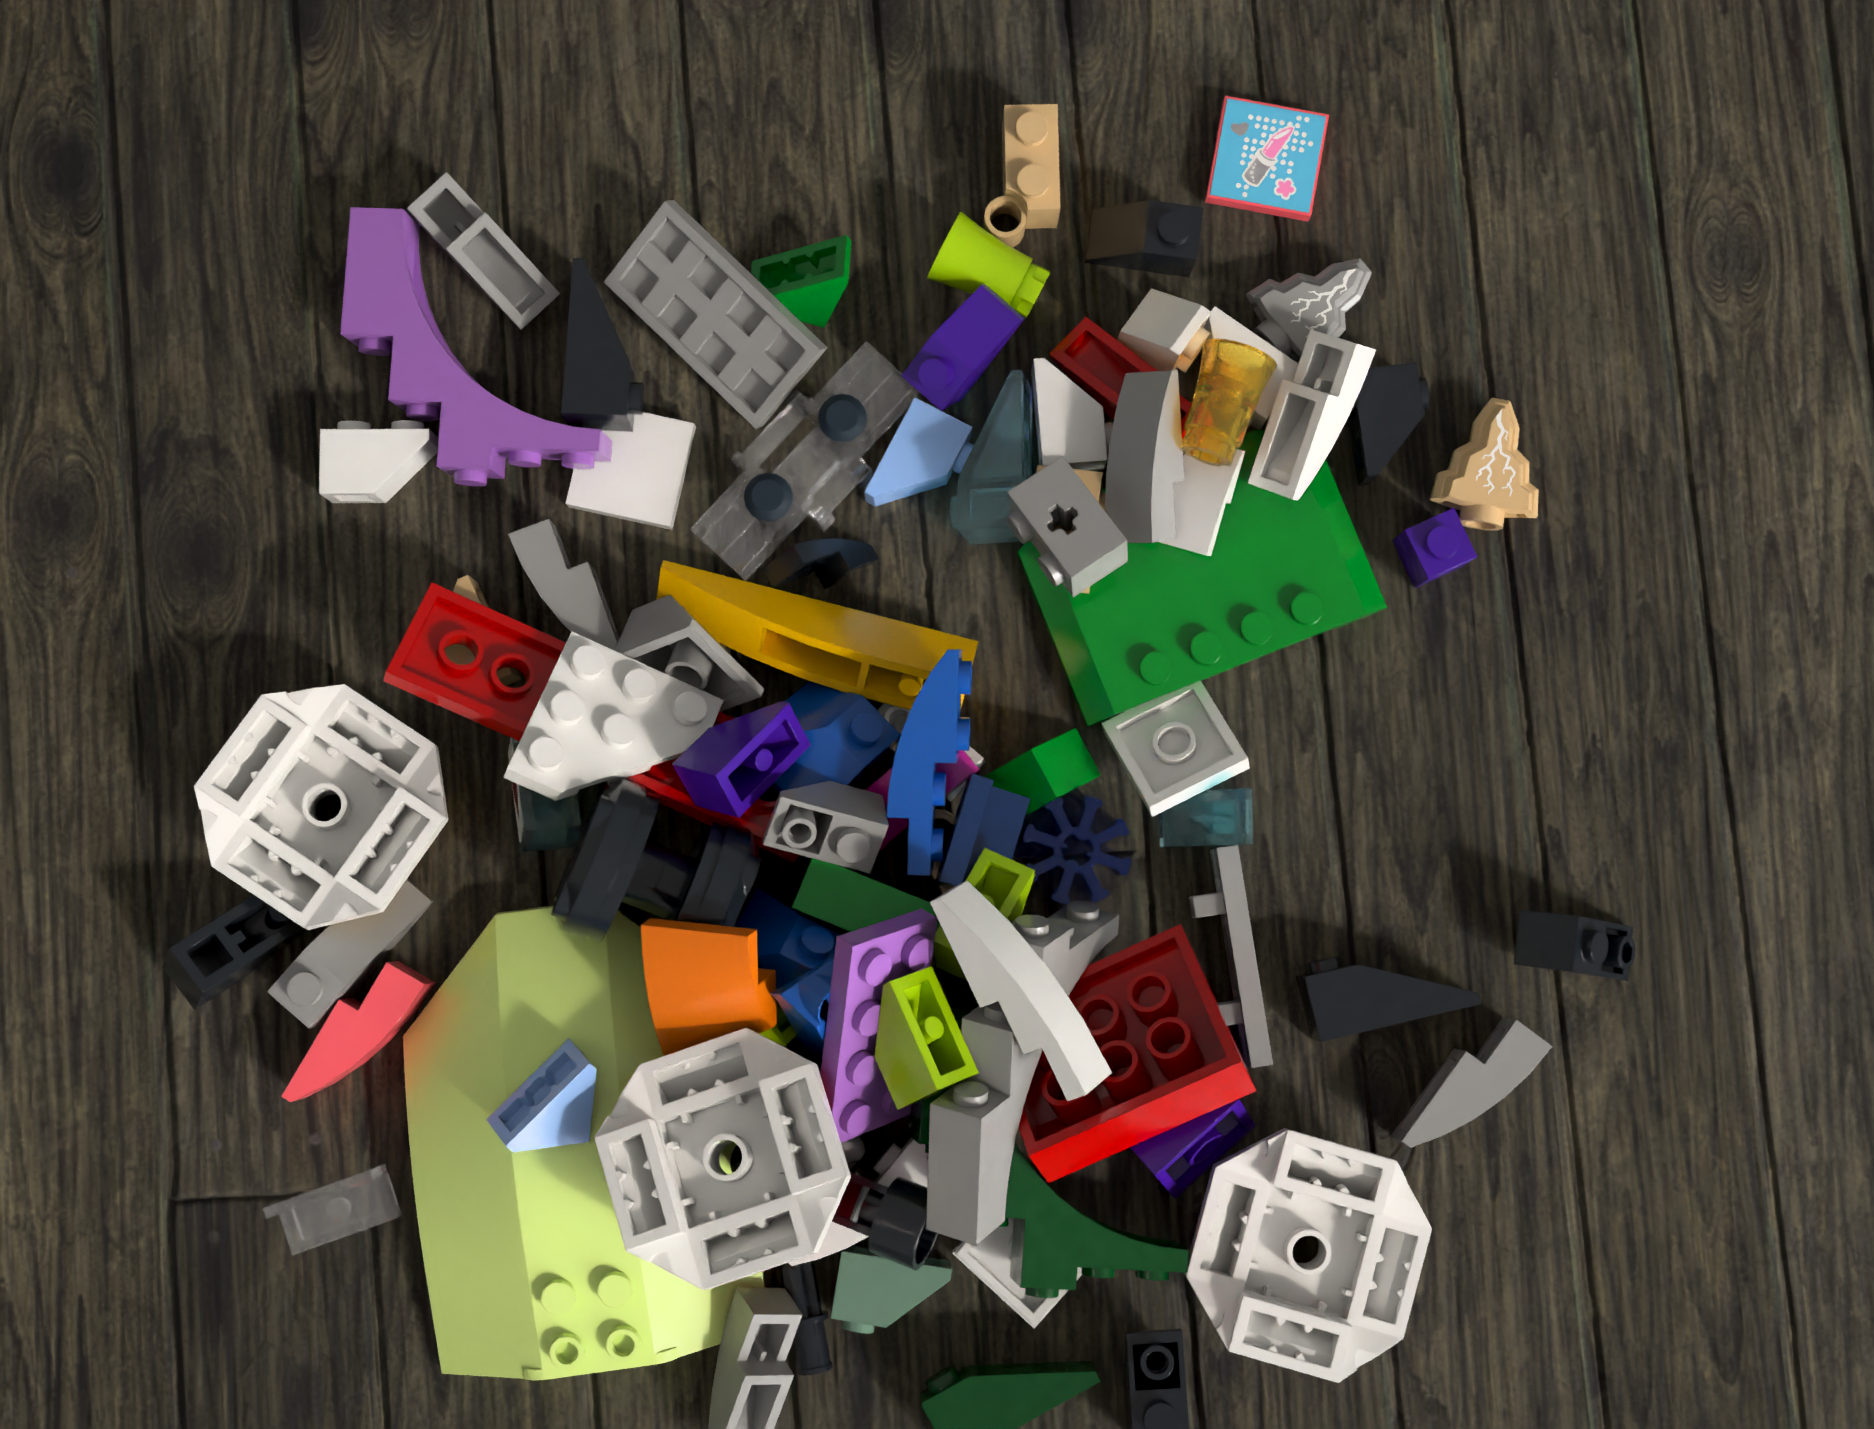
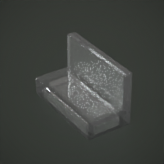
[263,1163,402,1256]

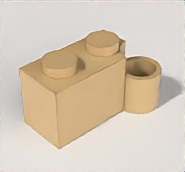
[983,104,1060,248]

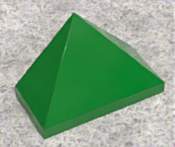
[751,235,851,328]

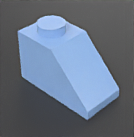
[864,398,976,506]

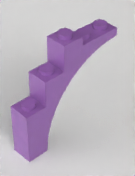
[340,207,612,486]

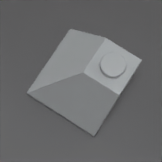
[614,595,764,712]

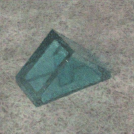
[1159,788,1253,847]

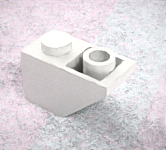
[1117,288,1211,373]
[319,420,439,503]

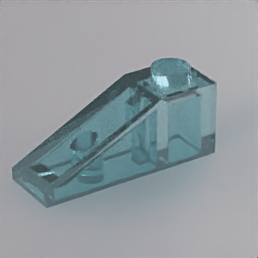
[950,370,1033,545]

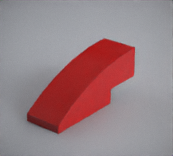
[1049,317,1211,456]

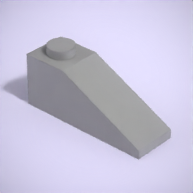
[267,878,434,1028]

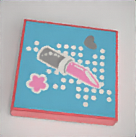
[1205,96,1329,222]

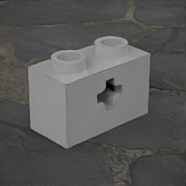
[1006,456,1128,597]

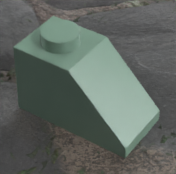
[831,1245,952,1334]

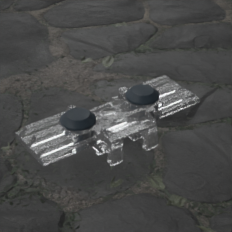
[690,341,921,581]

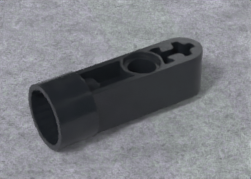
[730,1145,939,1271]

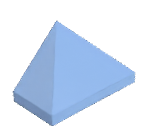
[486,1038,597,1152]

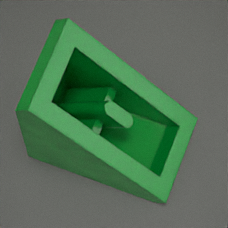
[984,728,1101,816]

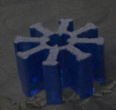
[1021,796,1131,905]

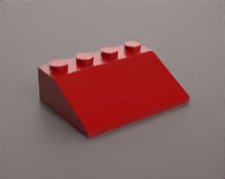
[1018,924,1256,1183]

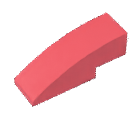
[281,961,436,1102]

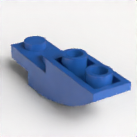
[886,649,972,876]

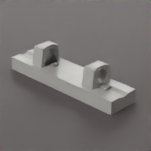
[1189,845,1273,1068]

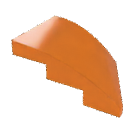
[641,918,777,1056]

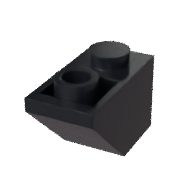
[1514,910,1635,981]
[1124,1328,1189,1429]

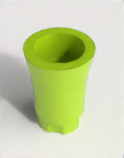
[927,212,1050,318]

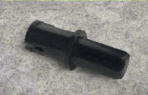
[782,1261,833,1376]

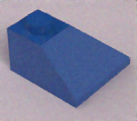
[772,681,901,793]
[735,888,849,989]

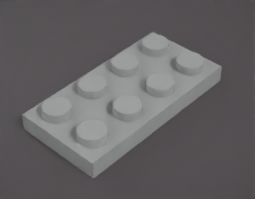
[604,200,828,429]

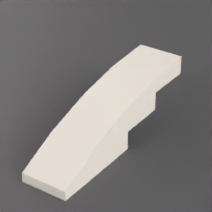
[930,881,1112,1101]

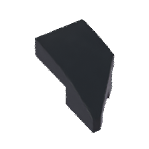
[762,538,879,589]

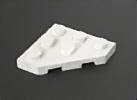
[503,632,724,801]

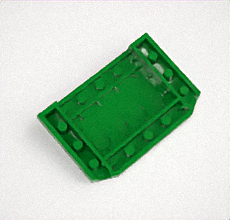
[1017,430,1387,727]

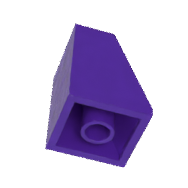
[1130,1099,1256,1199]

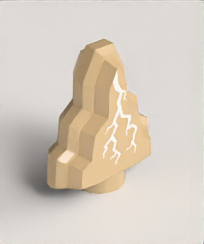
[1429,398,1539,530]

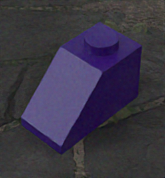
[901,283,1025,411]
[672,701,811,818]

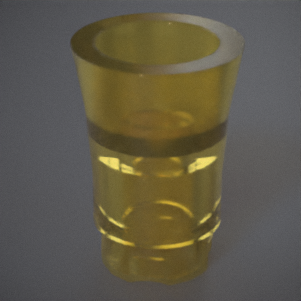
[1180,339,1277,467]

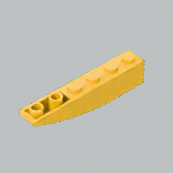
[656,560,979,711]

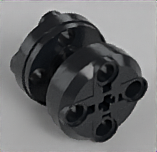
[551,778,761,942]

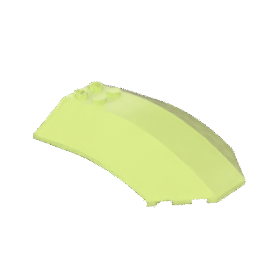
[403,905,766,1381]

